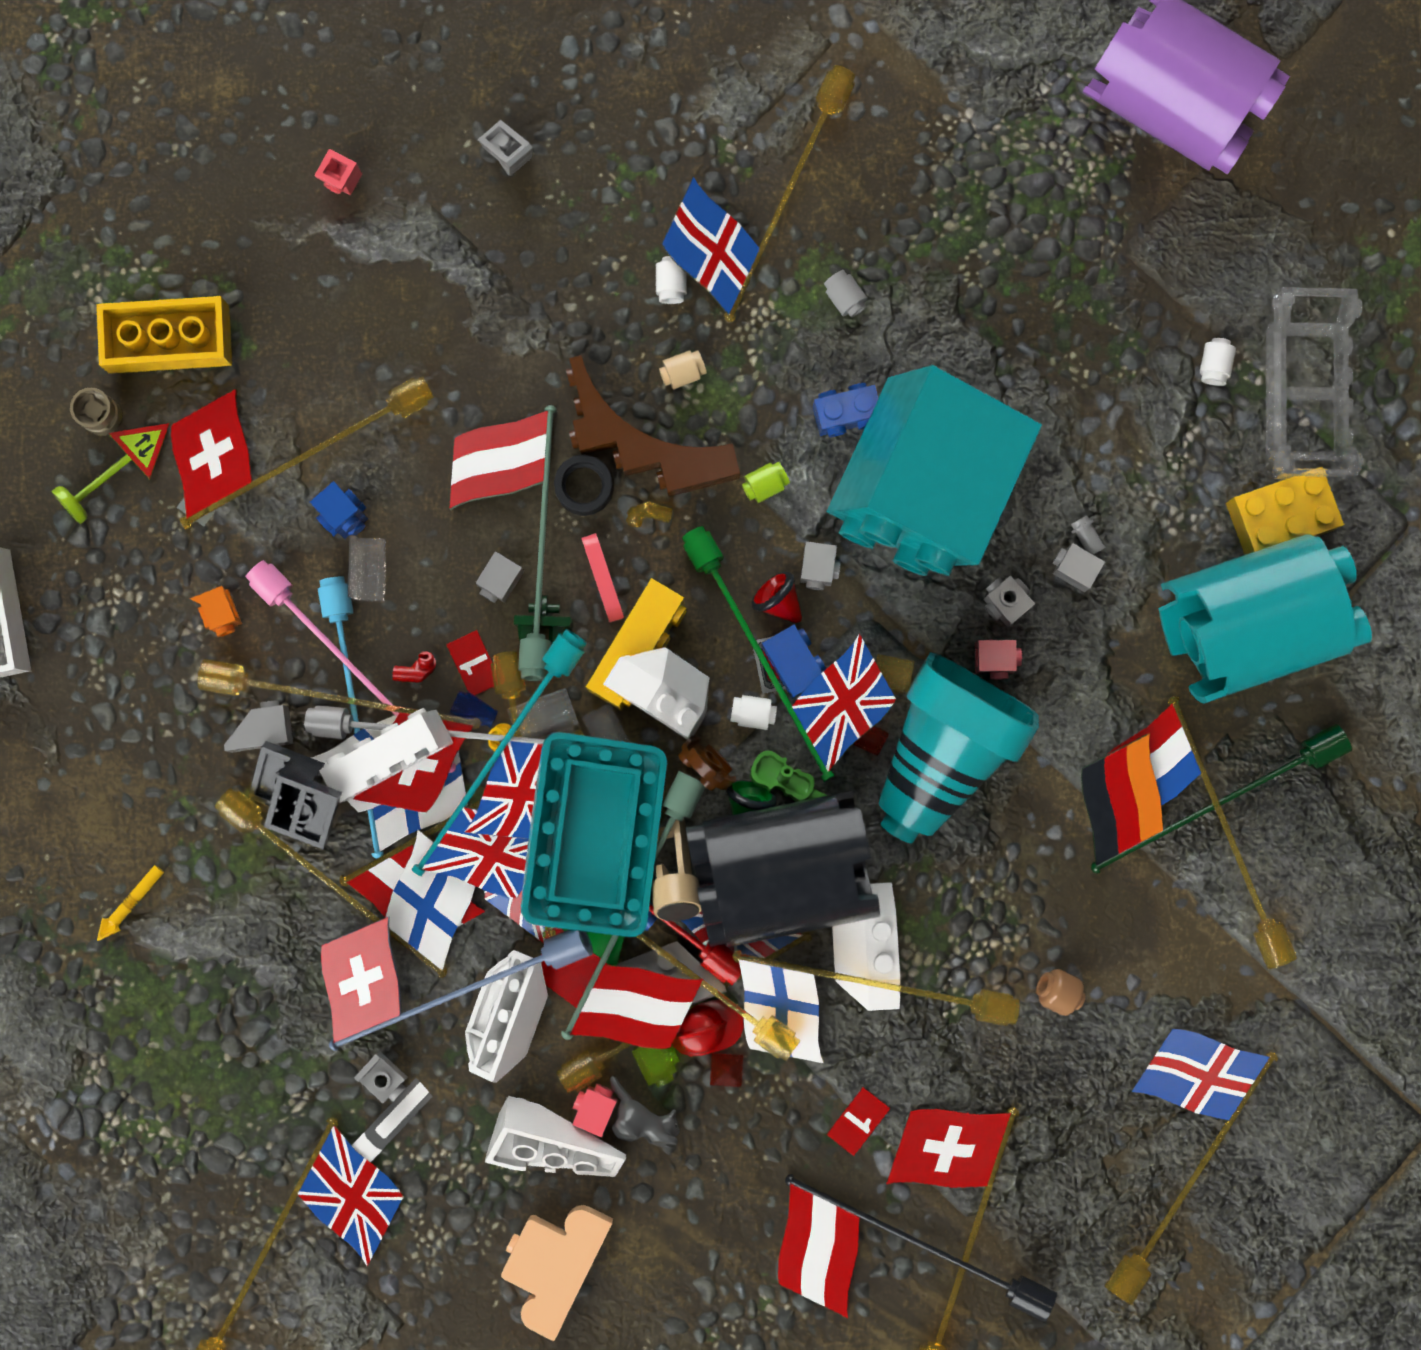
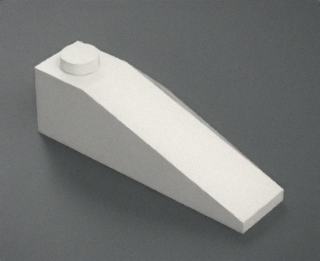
[485,1096,626,1177]

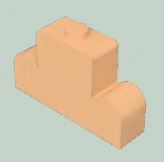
[501,1205,613,1341]

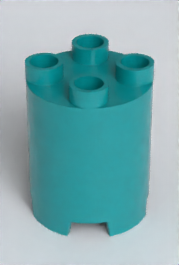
[1158,534,1372,704]

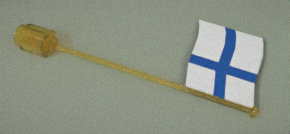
[215,788,476,978]
[733,950,1020,1063]

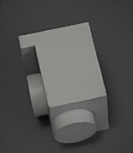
[354,1051,408,1103]

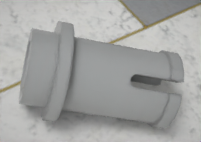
[1071,515,1106,555]

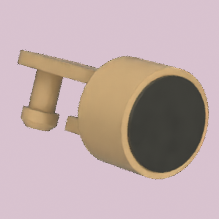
[652,818,701,921]

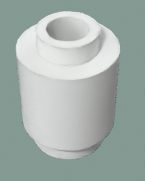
[656,256,687,304]
[1200,338,1236,386]
[730,695,777,730]

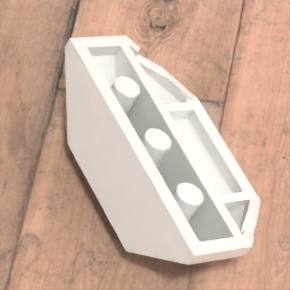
[603,648,710,740]
[832,883,900,1011]
[465,950,548,1083]

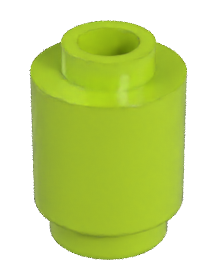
[741,461,790,503]

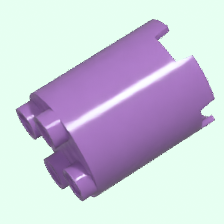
[1082,0,1290,175]

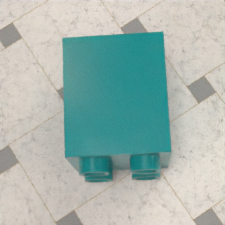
[826,365,1042,576]

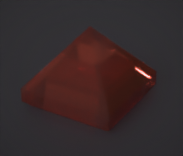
[853,725,889,756]
[710,1053,743,1087]

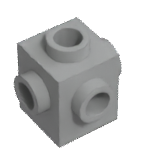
[983,576,1035,628]

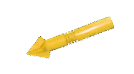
[97,865,164,941]

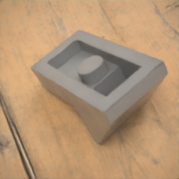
[478,120,533,176]

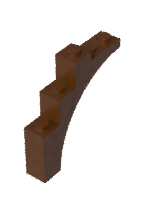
[566,355,740,497]

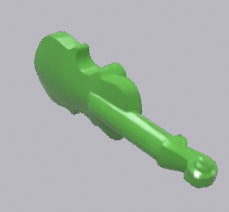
[750,750,828,802]

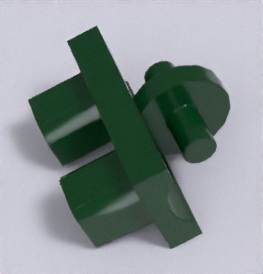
[514,595,573,645]

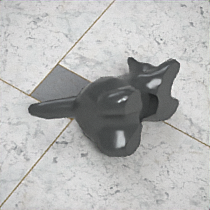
[610,1076,680,1148]

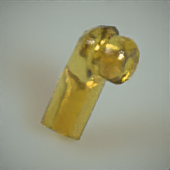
[626,502,673,528]

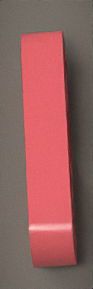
[582,533,624,623]

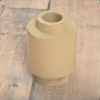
[659,350,707,390]

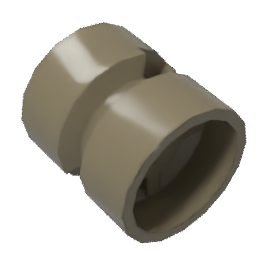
[70,388,122,436]

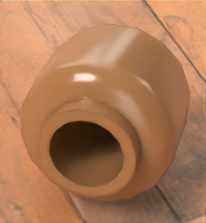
[1036,969,1086,1016]

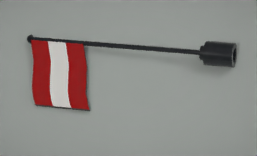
[778,1174,1057,1322]

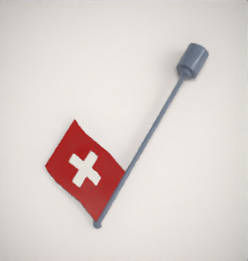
[321,916,593,1051]

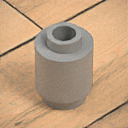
[824,270,868,318]

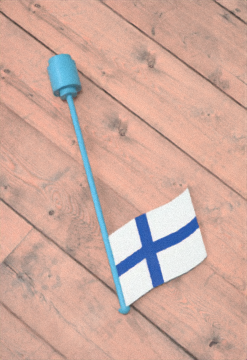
[318,576,468,859]

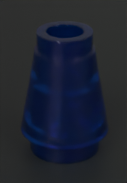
[449,690,498,728]

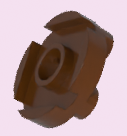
[678,736,736,791]

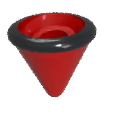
[752,571,802,623]

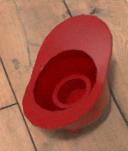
[672,999,744,1057]

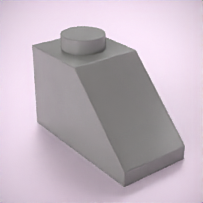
[224,701,293,753]

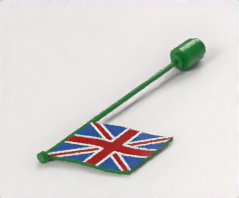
[682,526,896,782]

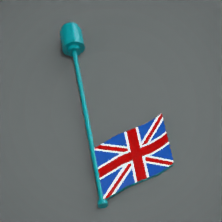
[411,629,587,898]

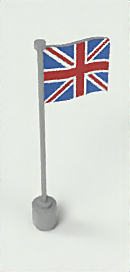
[304,705,545,839]

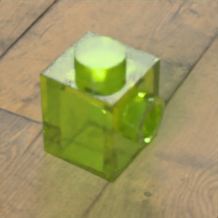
[632,1045,680,1088]

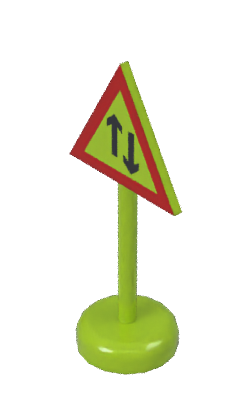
[51,423,170,525]

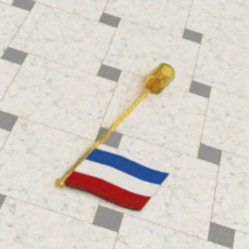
[1107,696,1297,969]

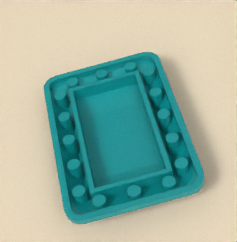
[521,732,667,937]

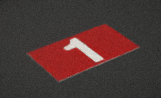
[446,630,502,697]
[826,1087,890,1156]

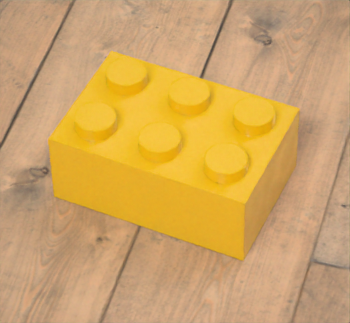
[1226,467,1344,555]

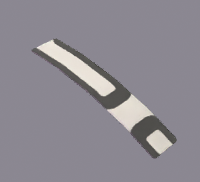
[352,1078,433,1162]

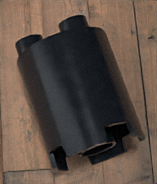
[686,791,880,947]

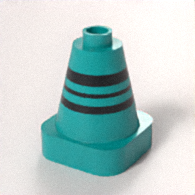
[878,652,1039,843]

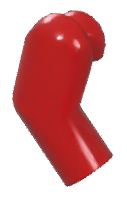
[392,651,436,683]

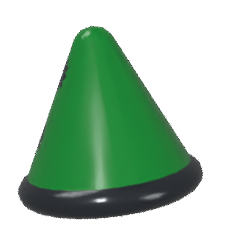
[726,780,777,815]

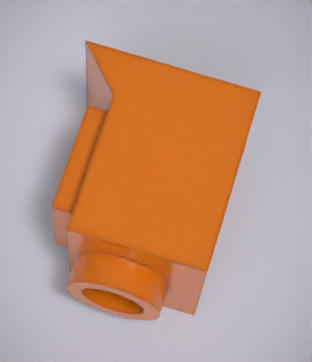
[189,586,242,637]

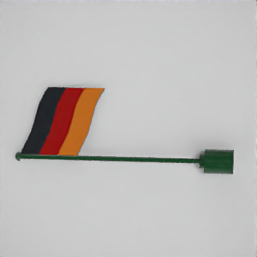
[1081,724,1352,874]

